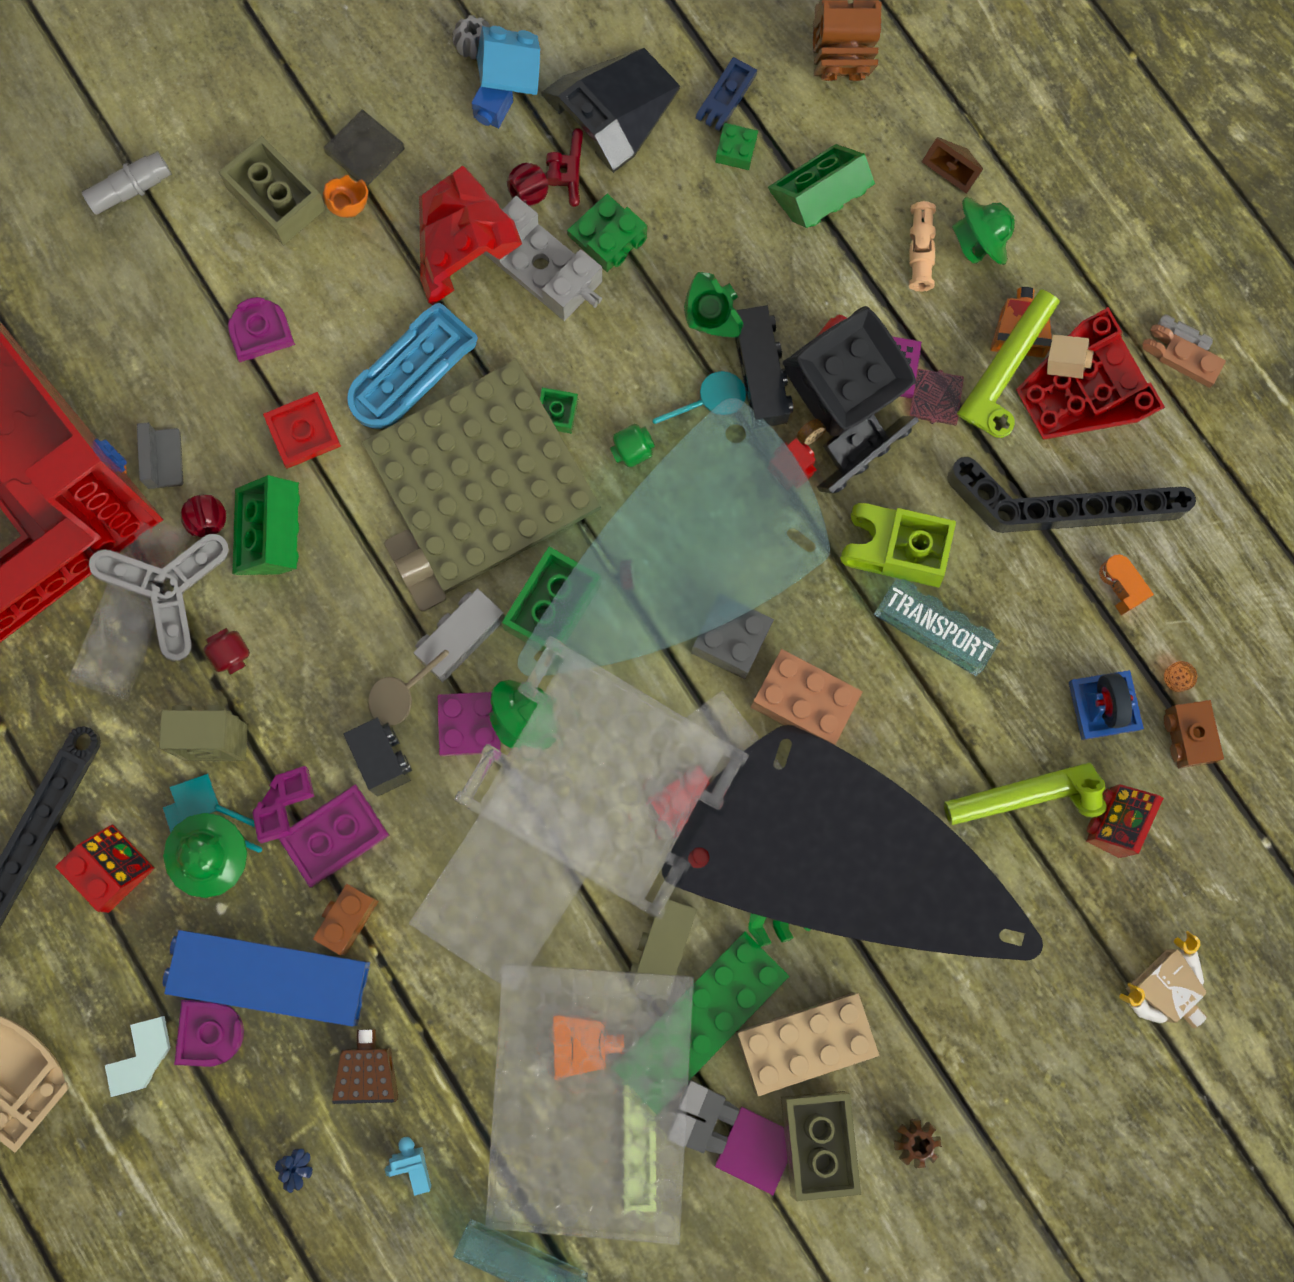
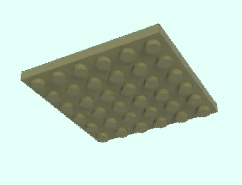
[362,359,601,594]

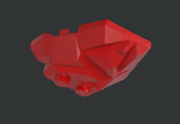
[419,165,522,305]

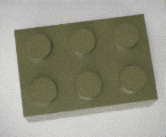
[219,136,326,246]
[159,705,248,761]
[781,1091,861,1202]

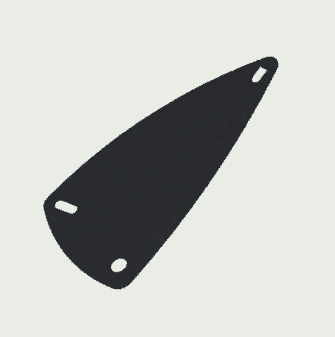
[661,725,1043,961]

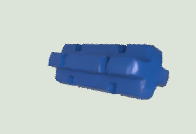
[94,439,127,472]

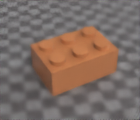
[750,649,863,745]

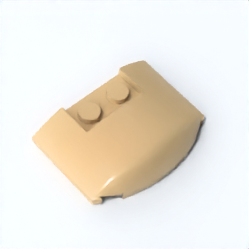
[0,1016,69,1153]

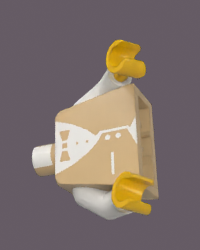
[1119,931,1207,1028]

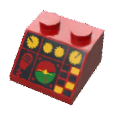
[1086,784,1164,858]
[55,824,155,913]

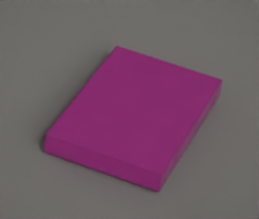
[278,784,390,888]

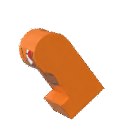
[1099,555,1154,616]

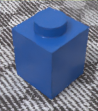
[472,86,513,129]

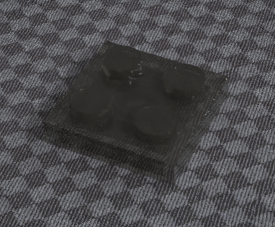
[324,109,405,186]

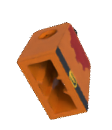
[991,287,1052,358]

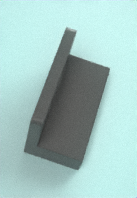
[137,422,184,489]

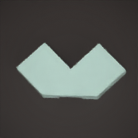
[105,1016,171,1097]

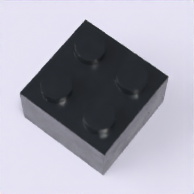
[343,717,413,797]

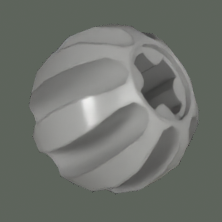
[452,15,490,60]

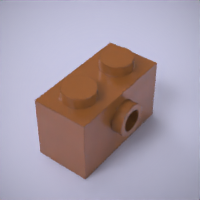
[1164,700,1224,769]
[313,883,379,956]

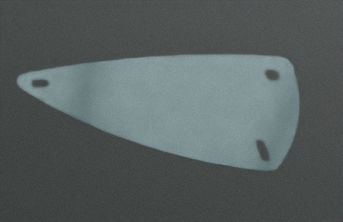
[518,398,830,677]

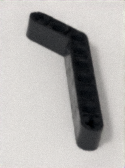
[947,457,1196,533]

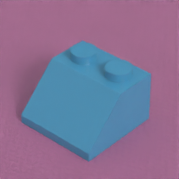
[476,26,540,95]

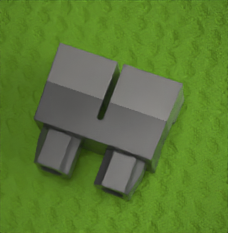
[666,1079,739,1154]

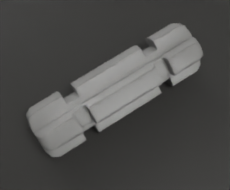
[1158,314,1213,351]

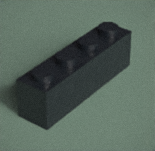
[734,305,793,429]

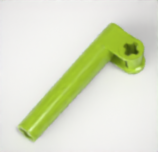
[957,289,1060,438]
[944,763,1106,825]

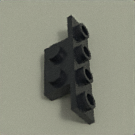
[817,415,919,493]

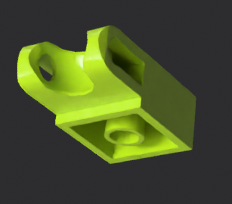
[840,503,956,588]

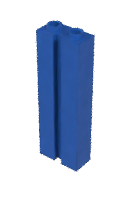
[163,930,370,1027]

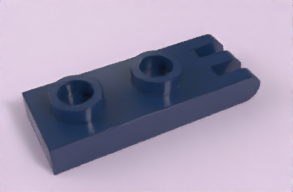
[695,57,757,132]

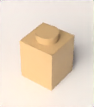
[1047,334,1093,379]

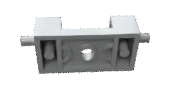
[483,196,602,321]

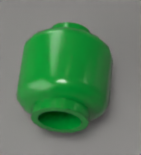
[610,424,655,467]

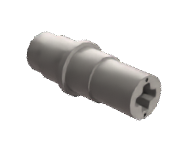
[82,151,172,215]

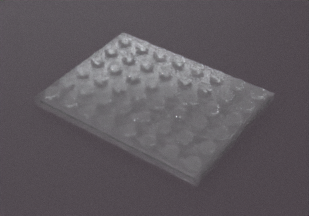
[485,964,694,1245]

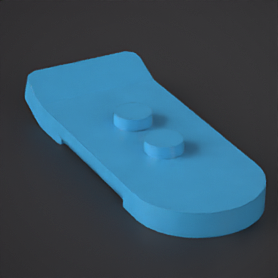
[347,303,478,429]

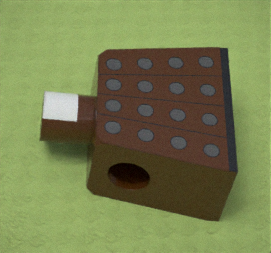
[332,1029,398,1104]

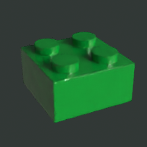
[715,123,758,170]
[540,387,579,434]

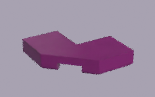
[252,766,314,844]

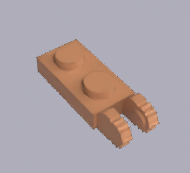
[1142,324,1226,388]

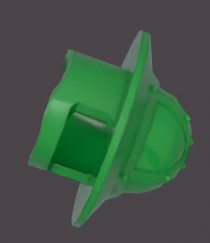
[952,197,1015,265]
[489,680,557,751]
[163,813,248,898]

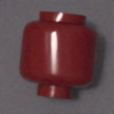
[203,628,250,675]

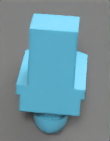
[384,1137,431,1196]

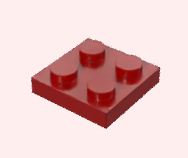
[263,392,341,469]

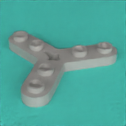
[89,534,229,661]

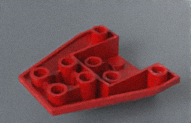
[1016,307,1165,440]

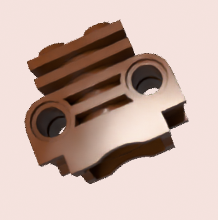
[813,0,882,81]

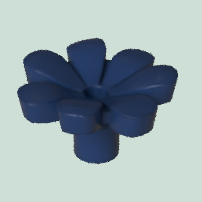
[275,1149,313,1193]

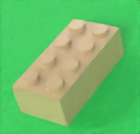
[736,993,880,1096]

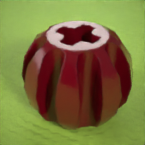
[507,162,549,207]
[181,494,226,538]

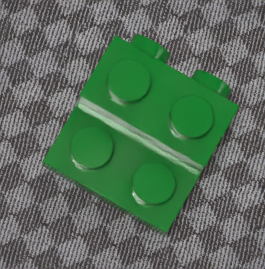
[567,193,648,272]

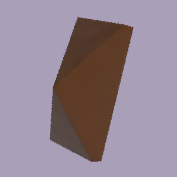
[922,137,983,194]

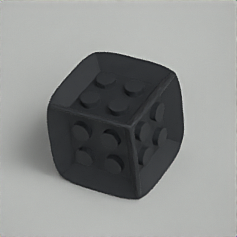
[782,306,916,436]

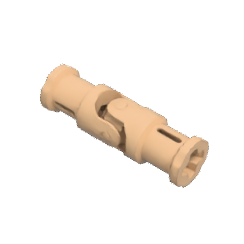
[909,201,936,292]

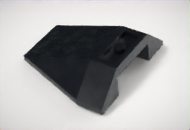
[541,48,680,173]

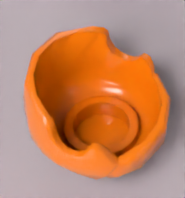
[322,175,369,218]

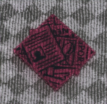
[909,369,964,426]

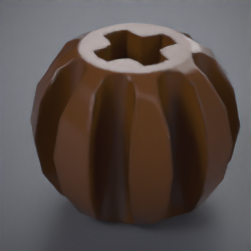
[894,1118,942,1168]

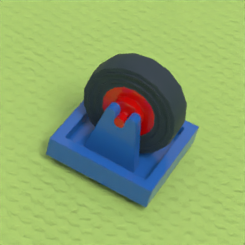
[1069,670,1144,740]

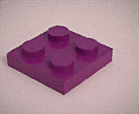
[438,692,501,756]

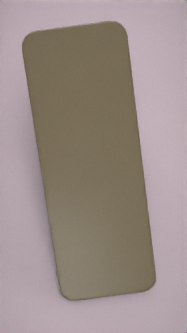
[384,530,446,611]

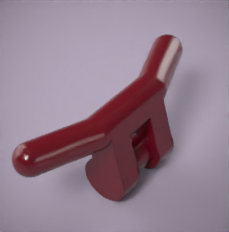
[545,128,583,207]

